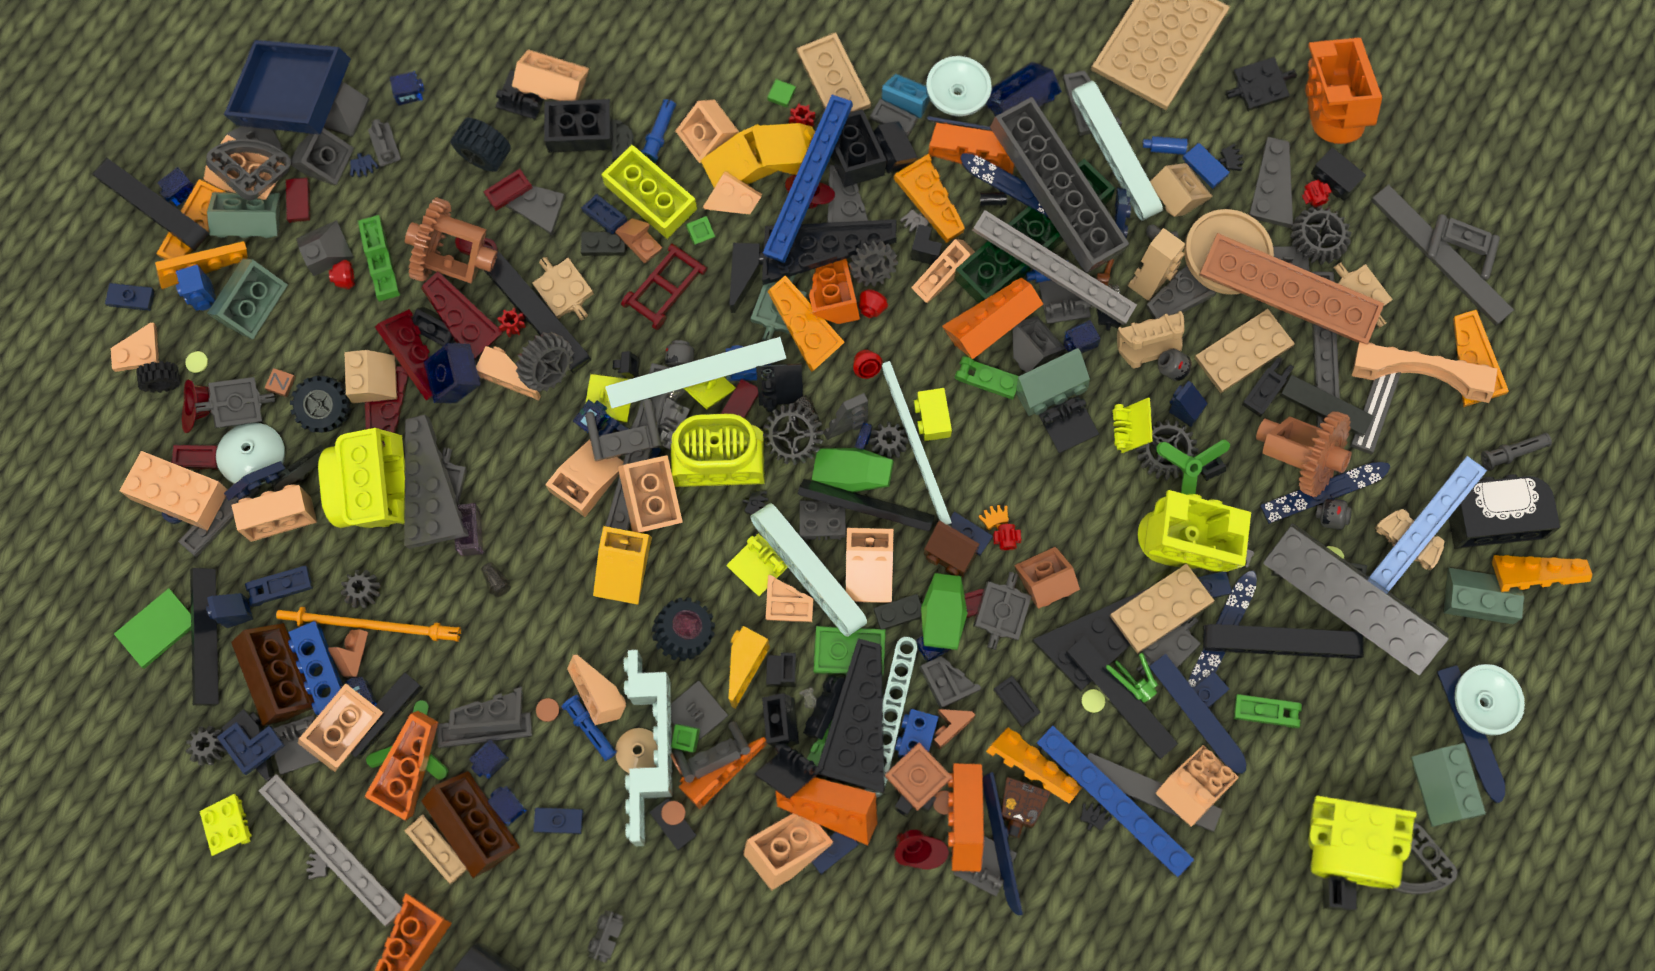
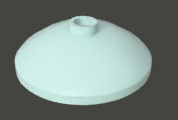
[926,56,991,116]
[216,423,285,484]
[1455,664,1525,735]

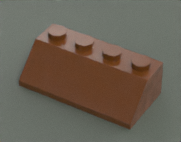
[231,623,314,726]
[421,771,520,878]

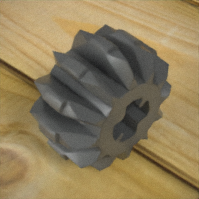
[870,421,908,459]
[341,570,381,609]
[185,726,226,766]

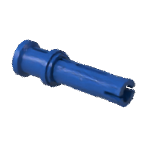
[640,99,676,163]
[561,694,617,761]

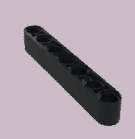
[92,158,209,251]
[484,250,591,374]
[1203,624,1364,659]

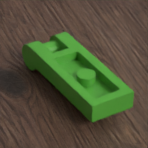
[954,356,1019,400]
[1233,694,1302,728]

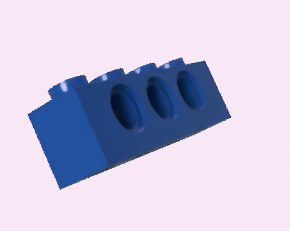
[288,621,343,716]

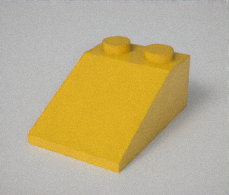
[752,123,815,175]
[729,626,770,709]

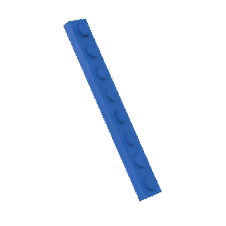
[763,95,853,263]
[1037,726,1194,877]

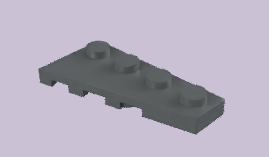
[1249,137,1293,228]

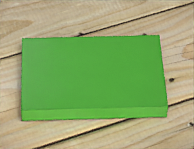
[114,588,191,669]
[814,626,886,677]

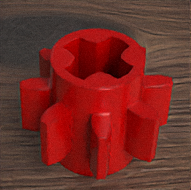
[789,104,815,127]
[1302,180,1332,208]
[497,308,526,337]
[993,524,1022,550]

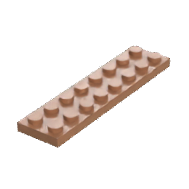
[1199,233,1385,344]

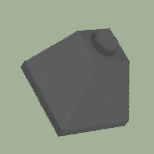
[323,82,370,137]
[291,128,354,186]
[296,220,354,276]
[1013,316,1066,373]

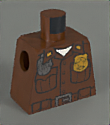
[1001,777,1051,838]

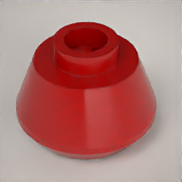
[329,259,355,290]
[859,289,888,318]
[853,350,883,379]

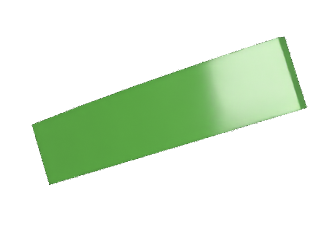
[358,215,400,302]

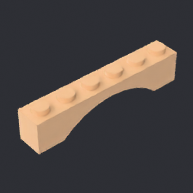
[1352,342,1497,403]

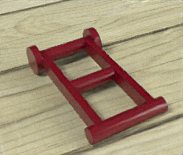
[621,243,708,330]

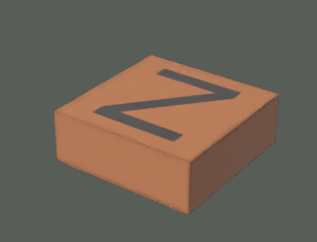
[265,368,296,397]

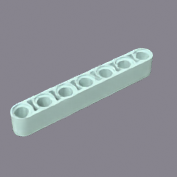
[1072,81,1163,221]
[751,503,867,637]
[864,637,917,798]

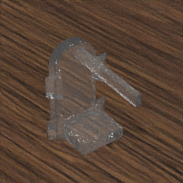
[799,687,817,709]

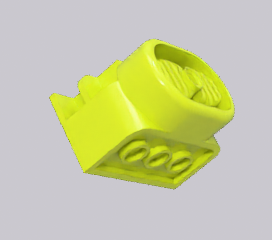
[671,414,765,487]
[318,428,405,528]
[1138,490,1251,572]
[1308,796,1417,888]

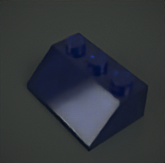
[986,62,1062,117]

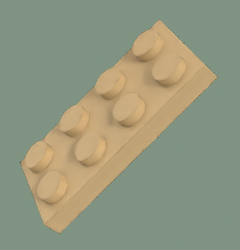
[797,33,871,113]
[1194,309,1295,393]
[1110,564,1214,654]

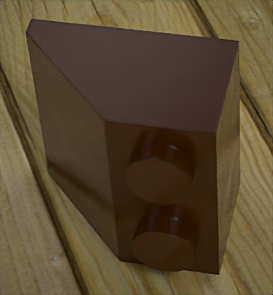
[924,520,979,578]

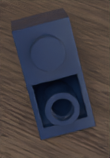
[1169,381,1208,427]
[206,593,253,628]

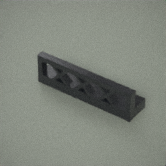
[351,673,423,759]

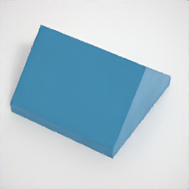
[882,74,930,118]

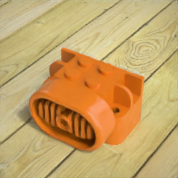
[1306,38,1382,144]

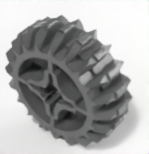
[1290,205,1351,265]
[515,332,574,392]
[763,403,824,465]
[1136,419,1198,481]

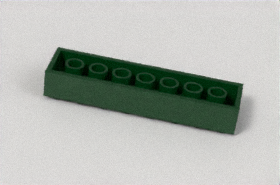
[954,158,1115,304]

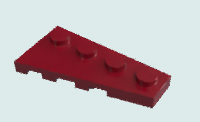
[421,271,503,363]
[375,309,446,401]
[365,366,409,447]

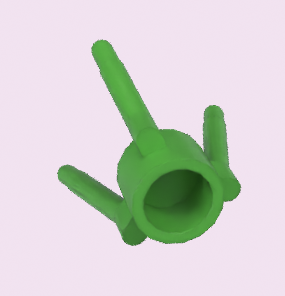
[1106,653,1158,703]

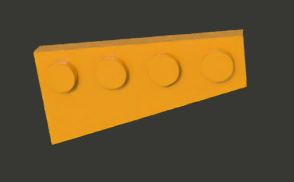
[893,154,965,243]
[157,179,225,260]
[155,241,248,289]
[767,276,844,372]
[1453,310,1509,407]
[1492,555,1593,592]
[986,727,1082,803]

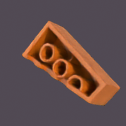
[929,123,1015,175]
[942,278,1043,359]
[365,711,438,821]
[948,763,984,872]
[776,777,877,845]
[375,893,452,971]

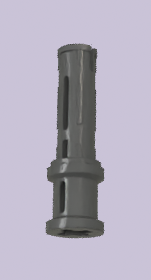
[1481,432,1552,471]

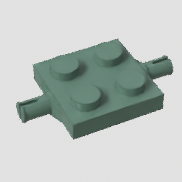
[751,275,807,341]

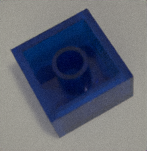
[424,343,480,403]

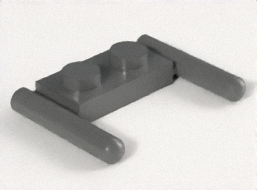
[1427,214,1500,280]
[585,398,661,461]
[673,721,750,783]

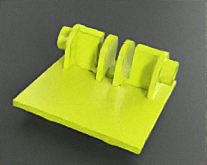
[1112,398,1153,453]
[726,533,788,597]
[200,794,252,856]

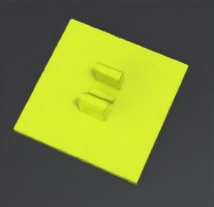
[583,374,631,423]
[684,377,736,410]

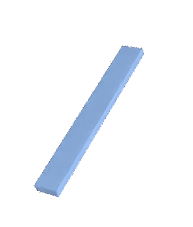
[1370,456,1487,591]

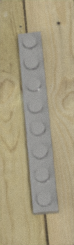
[972,210,1137,325]
[259,774,402,927]

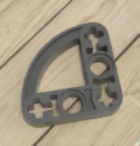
[206,139,291,201]
[1389,823,1457,895]

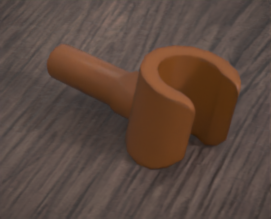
[1096,259,1114,286]

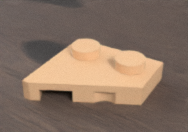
[703,171,762,214]
[111,323,159,372]
[766,575,813,623]

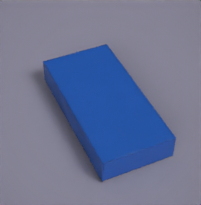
[1183,143,1230,189]

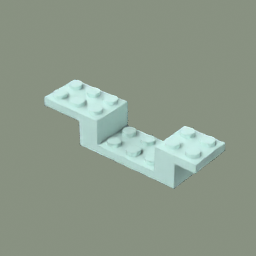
[624,650,673,846]

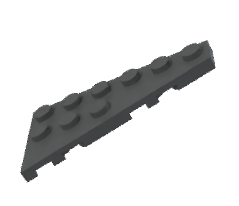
[404,415,469,549]

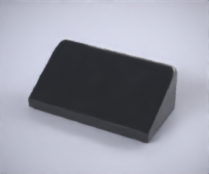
[412,307,454,348]

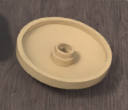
[1184,209,1274,294]

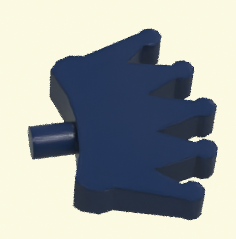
[350,153,379,178]

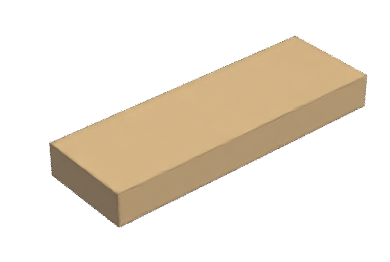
[405,815,467,884]

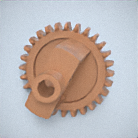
[405,197,498,283]
[1256,412,1351,497]

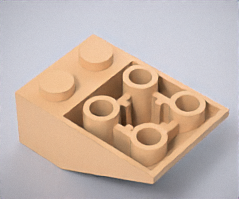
[546,439,624,517]
[846,528,893,603]
[1155,745,1239,827]

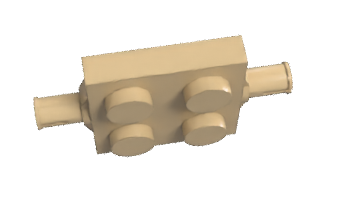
[533,257,594,320]
[1334,262,1392,328]

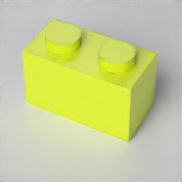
[913,388,952,441]

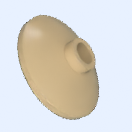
[615,728,658,773]

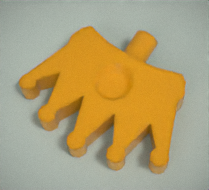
[979,505,1009,530]

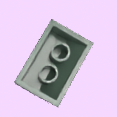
[207,192,280,238]
[207,259,288,340]
[1016,348,1090,416]
[1444,568,1524,624]
[1411,743,1486,827]

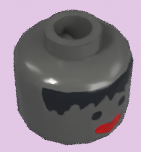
[665,340,695,368]
[1158,348,1192,381]
[1316,498,1352,530]

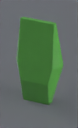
[812,448,894,492]
[921,573,967,650]

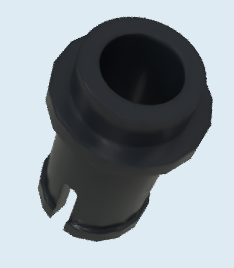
[980,191,1007,208]

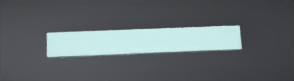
[605,337,786,408]
[882,361,952,527]

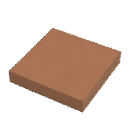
[884,743,952,811]

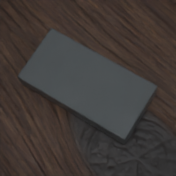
[870,99,918,137]

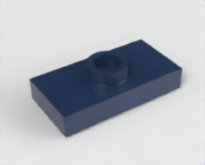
[581,194,628,234]
[105,283,155,311]
[950,512,993,556]
[1197,572,1232,598]
[1194,672,1229,707]
[533,808,583,834]
[812,832,859,874]

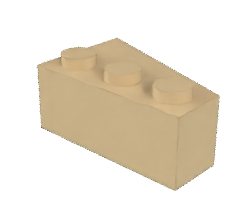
[1128,228,1185,301]

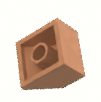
[1014,547,1080,609]

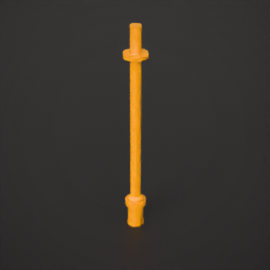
[276,607,461,642]

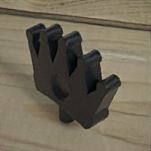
[1218,144,1244,171]
[1096,309,1121,331]
[743,491,769,515]
[1080,803,1112,831]

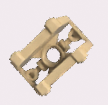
[1117,311,1184,368]
[1375,509,1444,570]

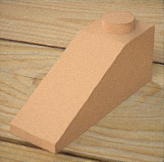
[911,239,975,303]
[474,346,541,400]
[567,655,626,725]

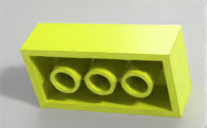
[601,145,697,239]

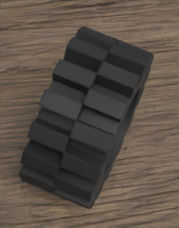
[136,361,180,393]

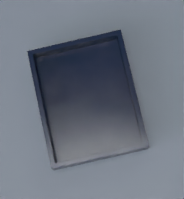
[224,40,351,135]

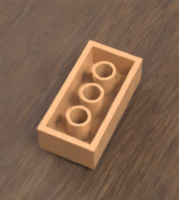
[120,451,228,531]

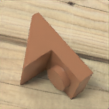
[615,218,662,263]
[328,630,368,678]
[933,709,975,750]

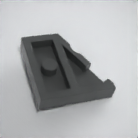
[919,656,981,709]

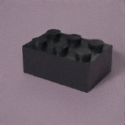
[544,99,613,153]
[830,109,887,187]

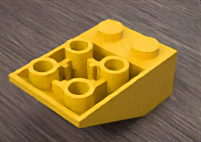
[700,124,777,188]
[593,526,652,605]

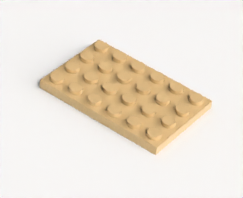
[1091,0,1230,110]

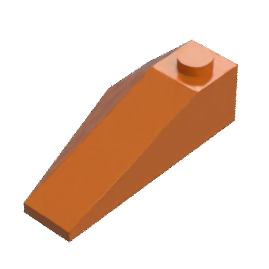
[809,259,860,324]
[679,737,767,809]

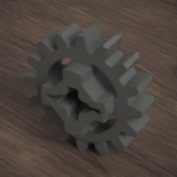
[849,241,898,287]

